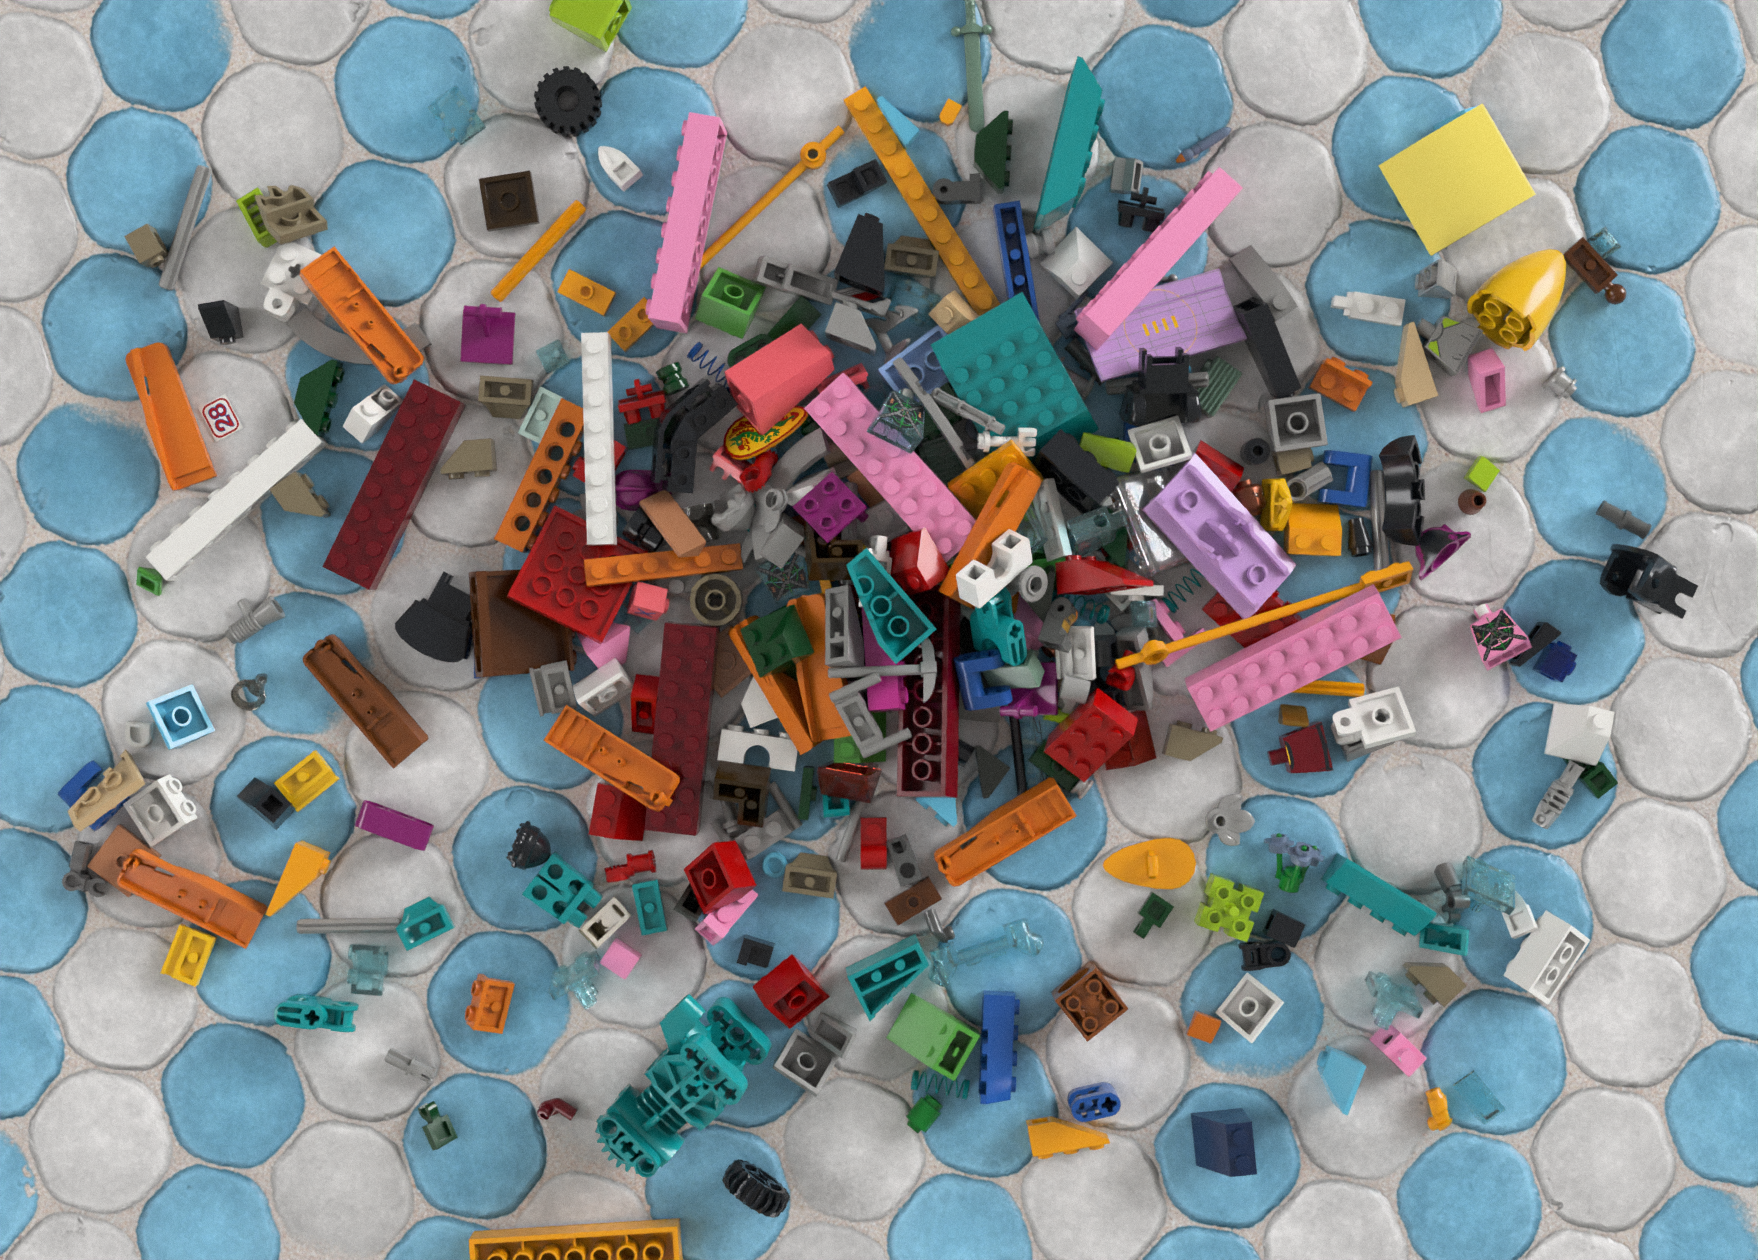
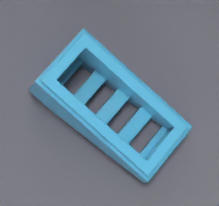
[877,96,919,149]

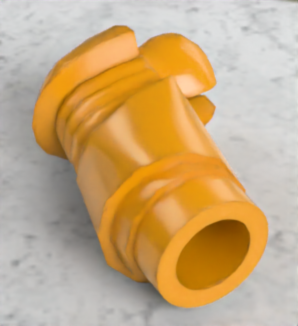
[1425,1087,1453,1131]

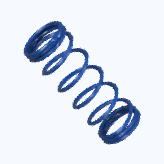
[687,342,730,393]

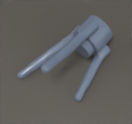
[1055,290,1089,340]

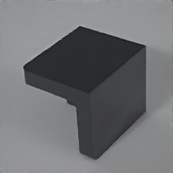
[1262,909,1305,948]
[737,934,775,968]

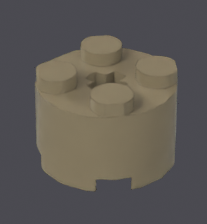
[690,574,743,626]

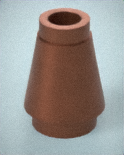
[1458,489,1487,515]

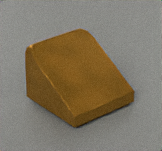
[1278,704,1309,727]

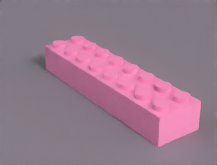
[646,112,727,334]
[1073,167,1242,350]
[804,373,976,566]
[1184,584,1402,732]

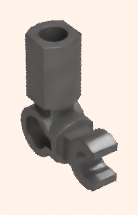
[62,841,108,897]
[1434,862,1470,924]

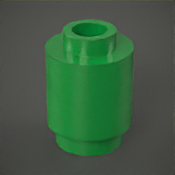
[906,1093,943,1133]

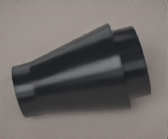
[1348,518,1374,557]

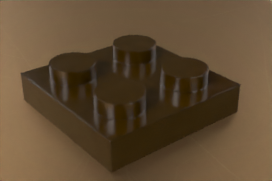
[479,170,540,232]

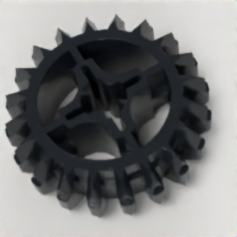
[722,1159,790,1218]

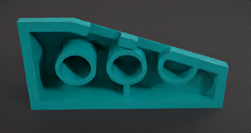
[846,548,936,664]

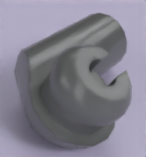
[923,909,955,943]

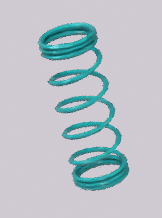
[1160,569,1204,613]
[1051,587,1110,625]
[911,1070,970,1100]

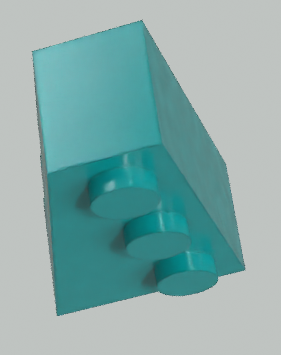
[845,934,929,1021]

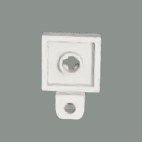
[260,242,321,323]
[1331,686,1416,749]

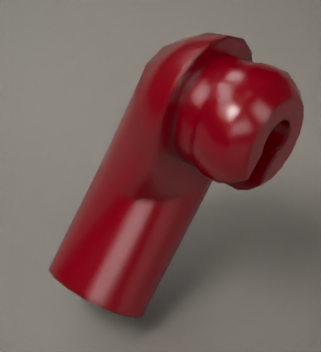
[537,1098,577,1121]

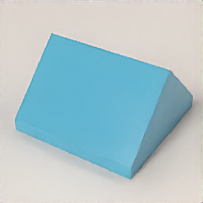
[146,684,215,750]

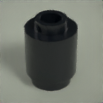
[1240,438,1270,466]

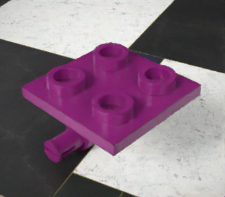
[460,304,516,365]
[793,472,869,543]
[999,662,1058,719]

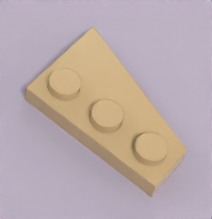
[68,749,145,832]

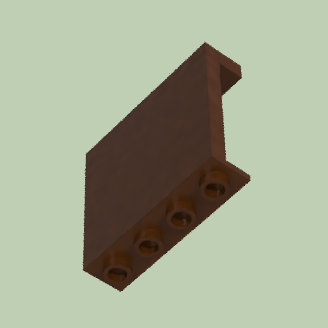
[469,570,577,677]

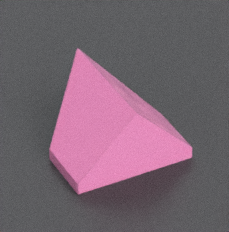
[576,622,631,669]

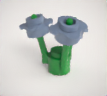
[1264,833,1324,893]

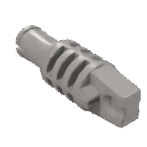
[1532,760,1585,829]

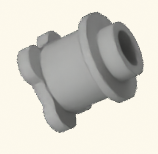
[1542,366,1577,399]

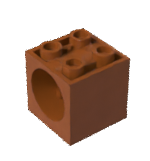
[1051,960,1128,1042]

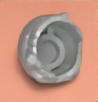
[712,483,755,532]

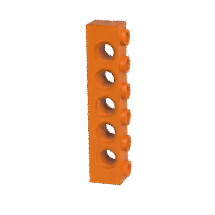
[494,398,584,553]

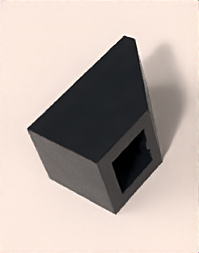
[237,777,294,830]

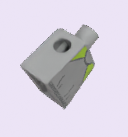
[1416,316,1483,376]

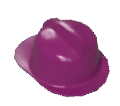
[615,469,672,511]

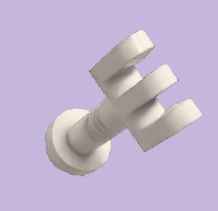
[977,428,1037,456]

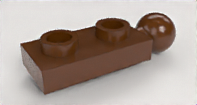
[1563,237,1626,305]

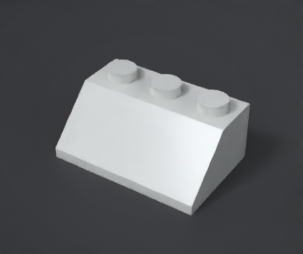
[1503,911,1590,1004]

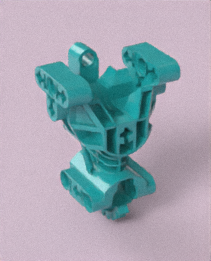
[595,994,772,1178]

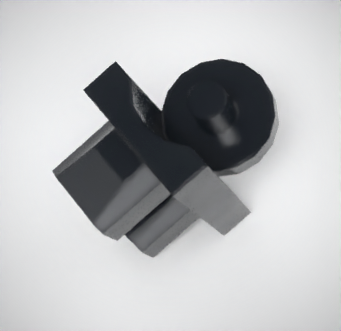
[1117,187,1165,233]

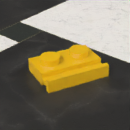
[274,750,340,812]
[160,924,217,987]

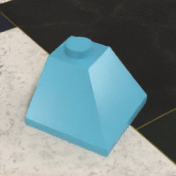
[1317,1045,1366,1115]

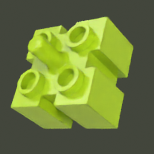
[1194,873,1264,942]

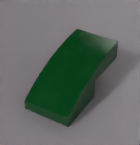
[1562,758,1618,799]

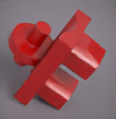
[618,379,666,424]

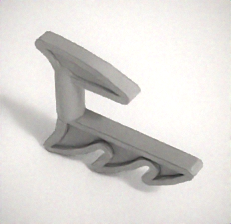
[865,305,918,364]

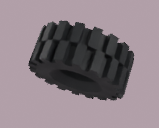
[534,66,602,137]

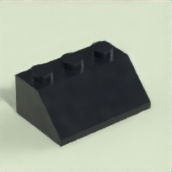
[1033,429,1120,518]

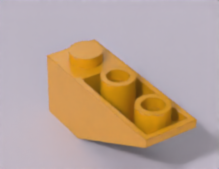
[1026,1116,1110,1159]

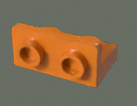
[1308,357,1373,412]
[465,974,515,1034]

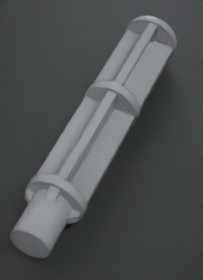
[930,387,1005,435]

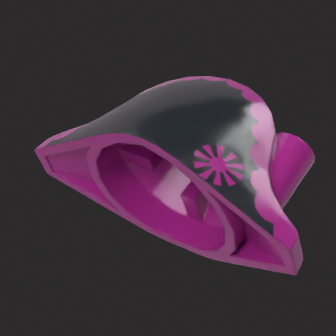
[1415,524,1471,581]

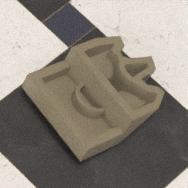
[254,185,328,245]

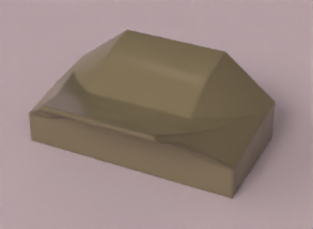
[884,235,939,278]
[478,375,533,419]
[782,852,837,899]

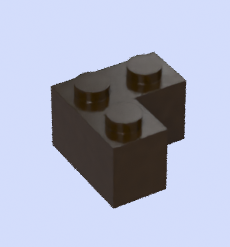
[804,522,863,581]
[713,760,771,828]

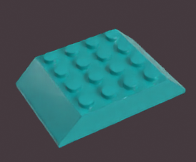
[1032,56,1105,233]
[931,292,1099,464]

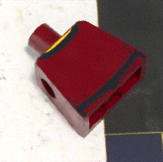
[1267,721,1333,773]

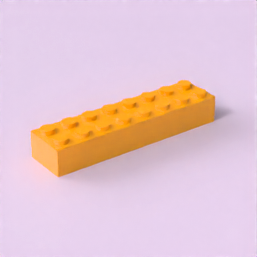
[469,1218,683,1260]

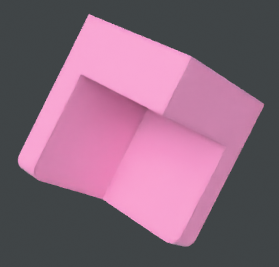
[599,938,642,979]

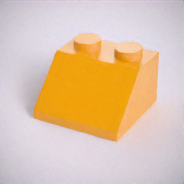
[1283,503,1342,557]

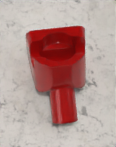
[1105,650,1135,691]

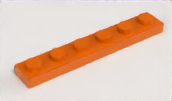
[584,543,743,587]

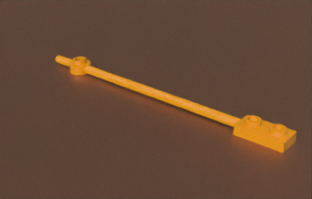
[607,125,845,352]
[1115,561,1413,670]

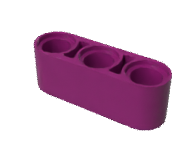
[355,800,434,851]

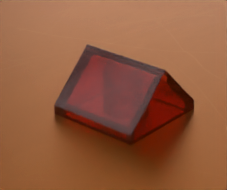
[1105,710,1157,770]
[817,760,882,803]

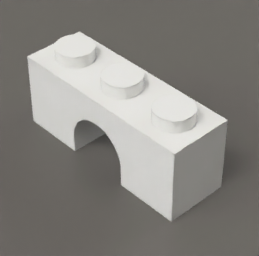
[956,529,1033,609]
[717,724,798,772]

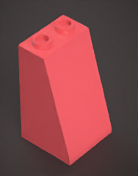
[724,324,834,435]

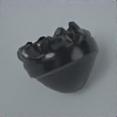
[506,821,551,870]

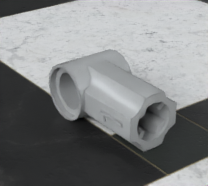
[1286,461,1333,503]
[1058,675,1090,714]

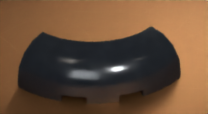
[1379,435,1425,546]

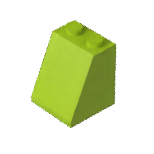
[549,0,632,52]

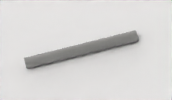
[836,762,878,862]

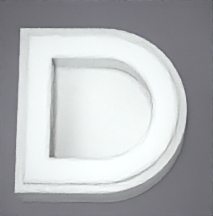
[125,721,155,748]

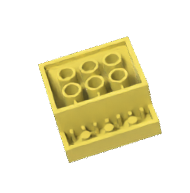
[1379,104,1536,256]

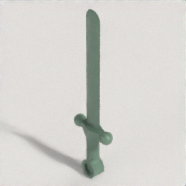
[951,0,992,132]

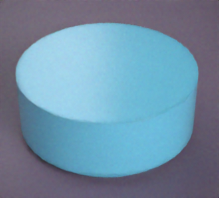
[762,851,788,878]

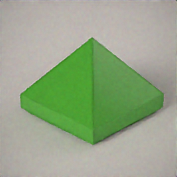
[136,567,162,596]

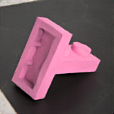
[1144,598,1205,667]
[694,889,758,946]

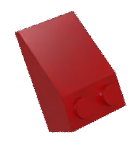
[1055,555,1153,596]

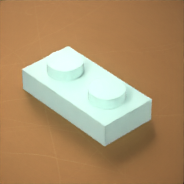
[518,387,565,444]

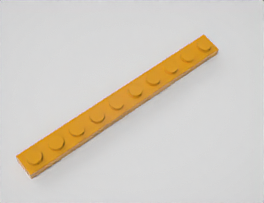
[844,86,1000,316]

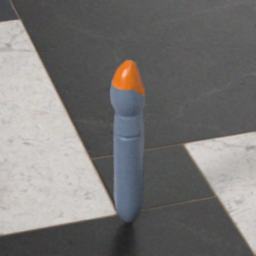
[1176,127,1231,163]

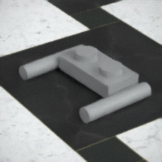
[829,672,912,758]
[710,781,803,861]

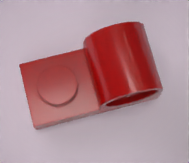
[861,817,887,870]

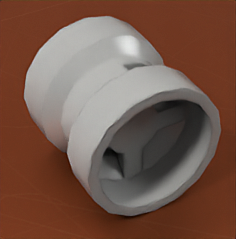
[1026,228,1055,260]

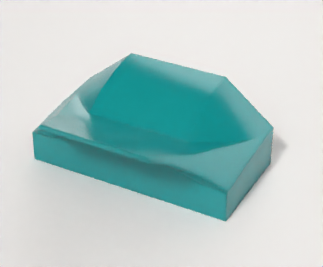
[395,897,455,951]

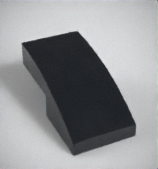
[827,159,887,208]

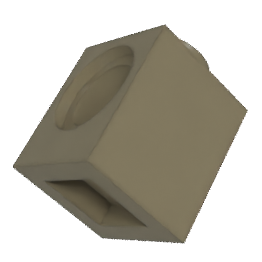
[124,224,169,268]
[1271,448,1314,476]

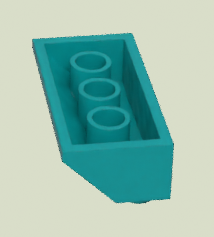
[1321,853,1437,936]

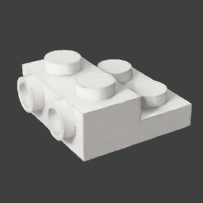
[123,774,198,847]

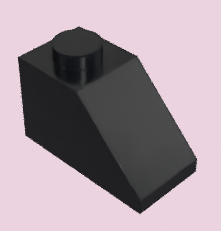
[198,300,244,345]

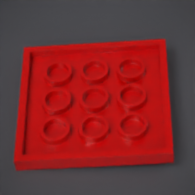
[507,505,648,644]

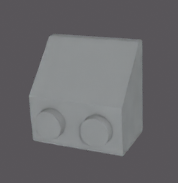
[825,300,876,356]
[1264,393,1328,452]

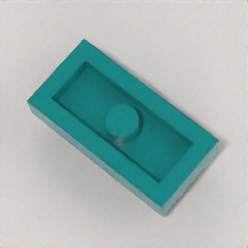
[632,879,668,936]

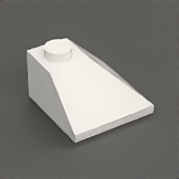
[1040,227,1113,300]
[1544,703,1615,766]

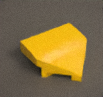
[1260,478,1293,531]

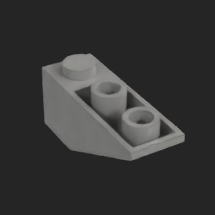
[1415,259,1457,299]

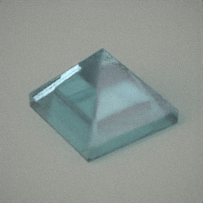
[1586,227,1621,259]
[536,339,571,374]
[1130,601,1158,627]

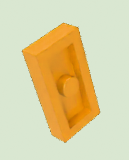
[557,269,616,317]

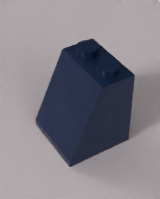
[1191,1108,1257,1177]

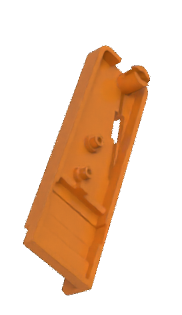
[300,246,424,384]
[125,342,217,491]
[939,462,1041,608]
[787,593,851,743]
[728,615,824,755]
[543,705,680,811]
[934,777,1077,887]
[117,849,267,949]

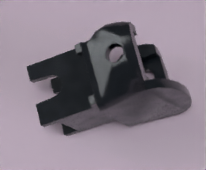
[1119,347,1202,427]
[1600,544,1698,619]
[395,571,474,663]

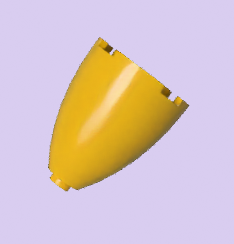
[1467,249,1566,351]

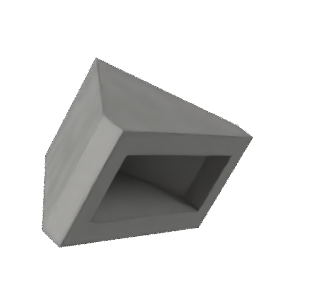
[759,512,805,568]
[810,1012,857,1059]

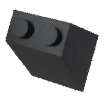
[834,213,885,297]

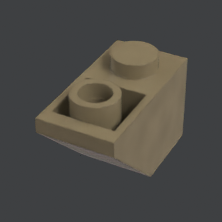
[440,438,497,480]
[269,471,331,518]
[1162,720,1223,761]
[1402,962,1467,1007]

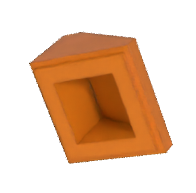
[1186,1010,1221,1044]

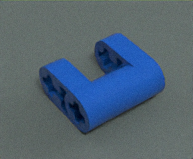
[1317,450,1373,508]
[953,649,1013,711]
[57,760,130,832]
[1067,1082,1121,1122]

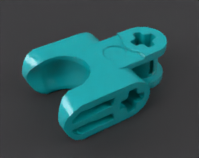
[970,587,1027,666]
[274,994,359,1032]

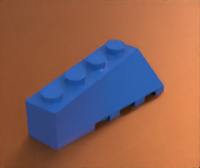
[978,990,1020,1104]

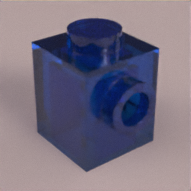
[1532,641,1578,683]

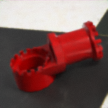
[739,449,779,493]
[604,850,656,883]

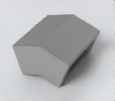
[1109,157,1143,194]

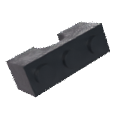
[1087,635,1123,707]

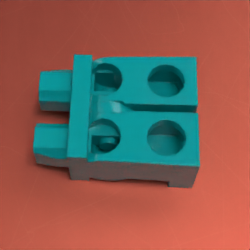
[522,852,603,928]

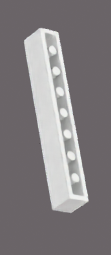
[581,332,617,546]
[146,419,328,581]

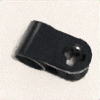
[1238,939,1291,971]

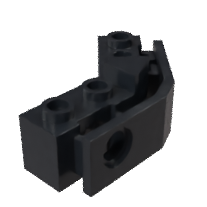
[650,378,738,493]

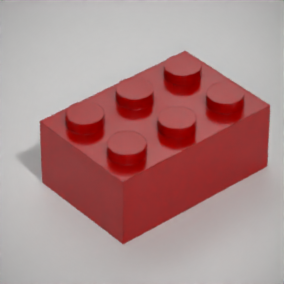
[1044,687,1138,782]

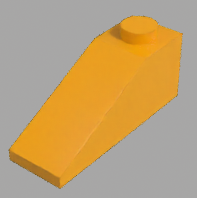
[265,840,331,916]

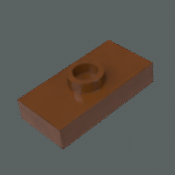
[884,876,942,925]

